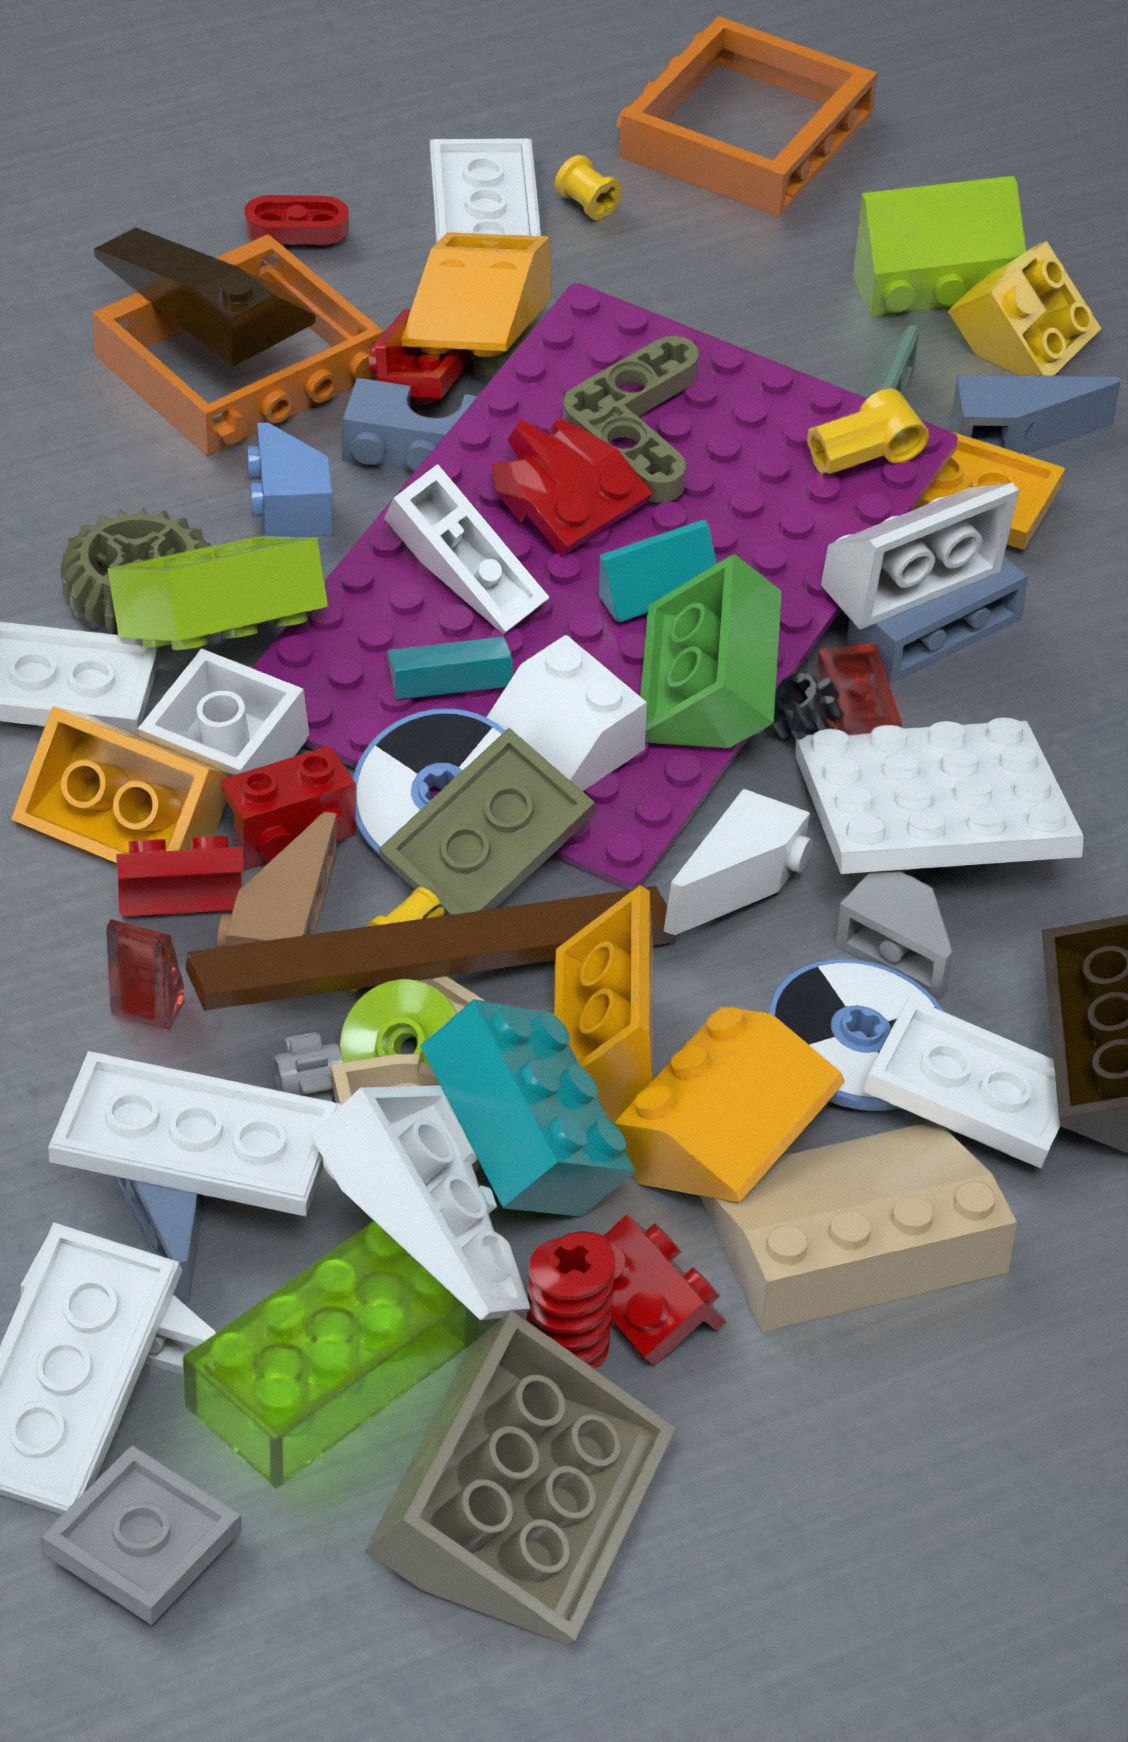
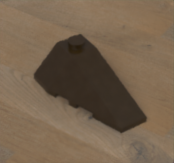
[94,227,316,368]

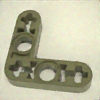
[563,335,699,503]

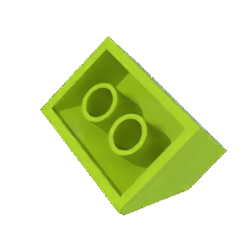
[853,175,1026,316]

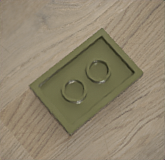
[379,728,597,916]

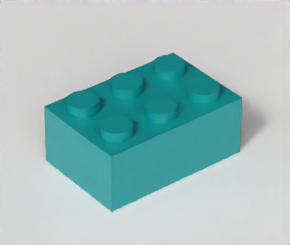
[420,999,636,1217]

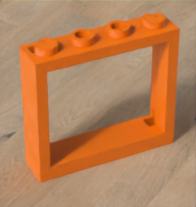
[616,16,877,217]
[92,234,384,456]

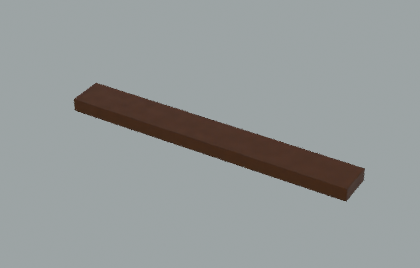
[185,886,677,1011]

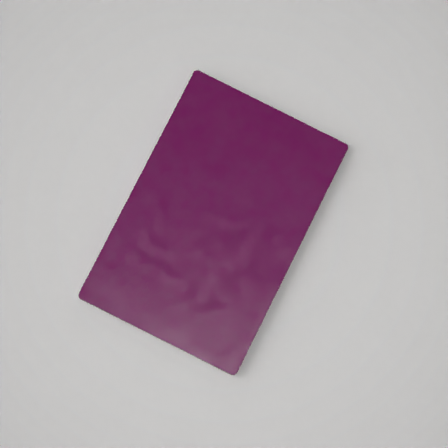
[252,283,958,890]

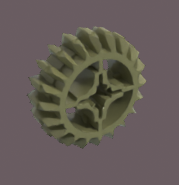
[60,507,211,635]

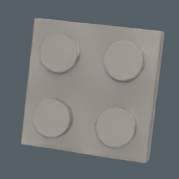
[41,1445,242,1625]

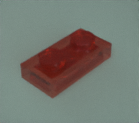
[817,643,902,736]

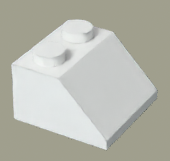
[486,635,647,791]
[138,649,309,775]

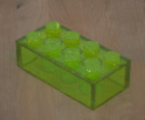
[183,1221,479,1489]

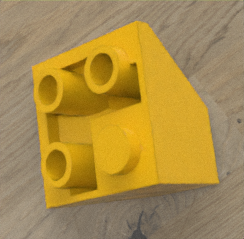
[948,240,1101,376]

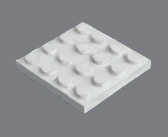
[795,718,1084,874]

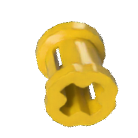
[554,155,622,221]

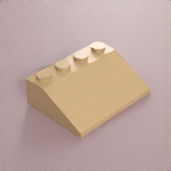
[699,1121,1017,1332]

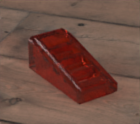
[106,919,185,1030]

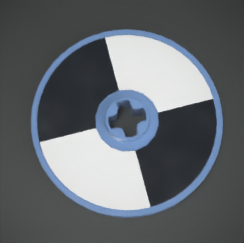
[353,709,506,858]
[768,959,944,1111]

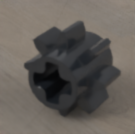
[772,670,844,740]

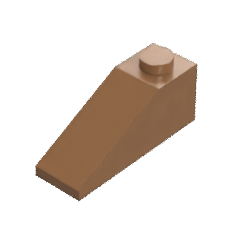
[217,812,336,948]

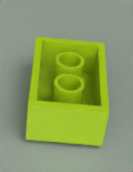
[107,536,328,650]

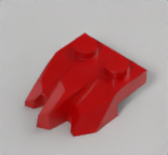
[492,418,653,557]

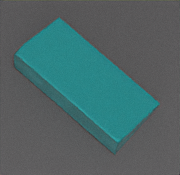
[599,519,717,622]
[387,637,513,700]

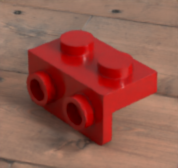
[369,309,471,404]
[221,746,356,871]
[116,836,244,916]
[602,1214,727,1366]

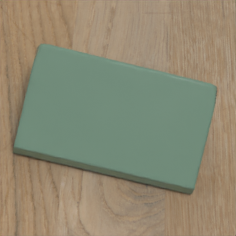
[859,325,919,398]

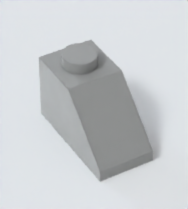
[835,870,953,1001]

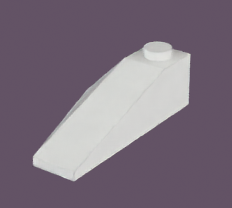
[310,1085,530,1320]

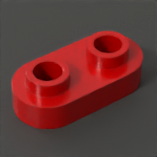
[244,195,349,246]

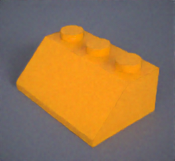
[11,706,233,863]
[554,885,654,1123]
[614,1006,845,1203]

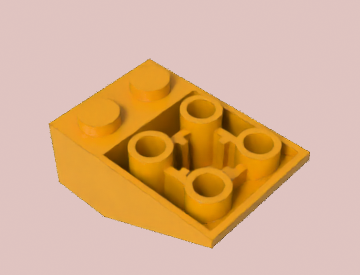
[401,232,552,357]

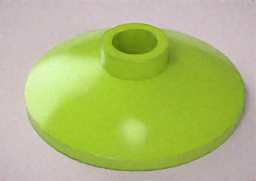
[340,979,457,1065]

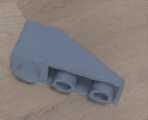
[951,375,1120,455]

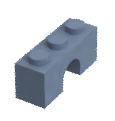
[342,378,477,471]

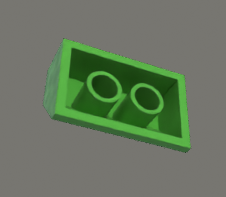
[640,554,782,748]

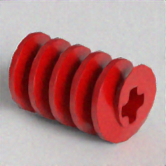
[526,1231,616,1369]

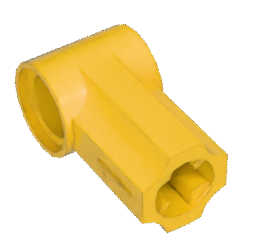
[807,388,929,475]

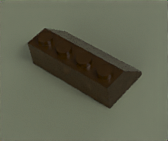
[1041,915,1128,1153]

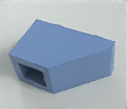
[247,422,332,537]

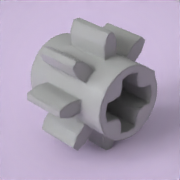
[272,1032,343,1102]

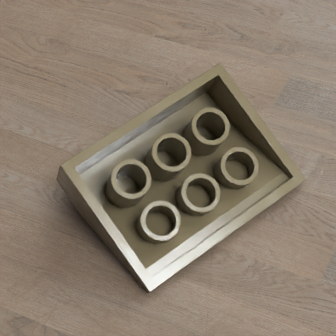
[365,1310,676,1646]

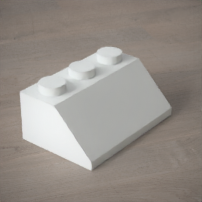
[821,483,1019,630]

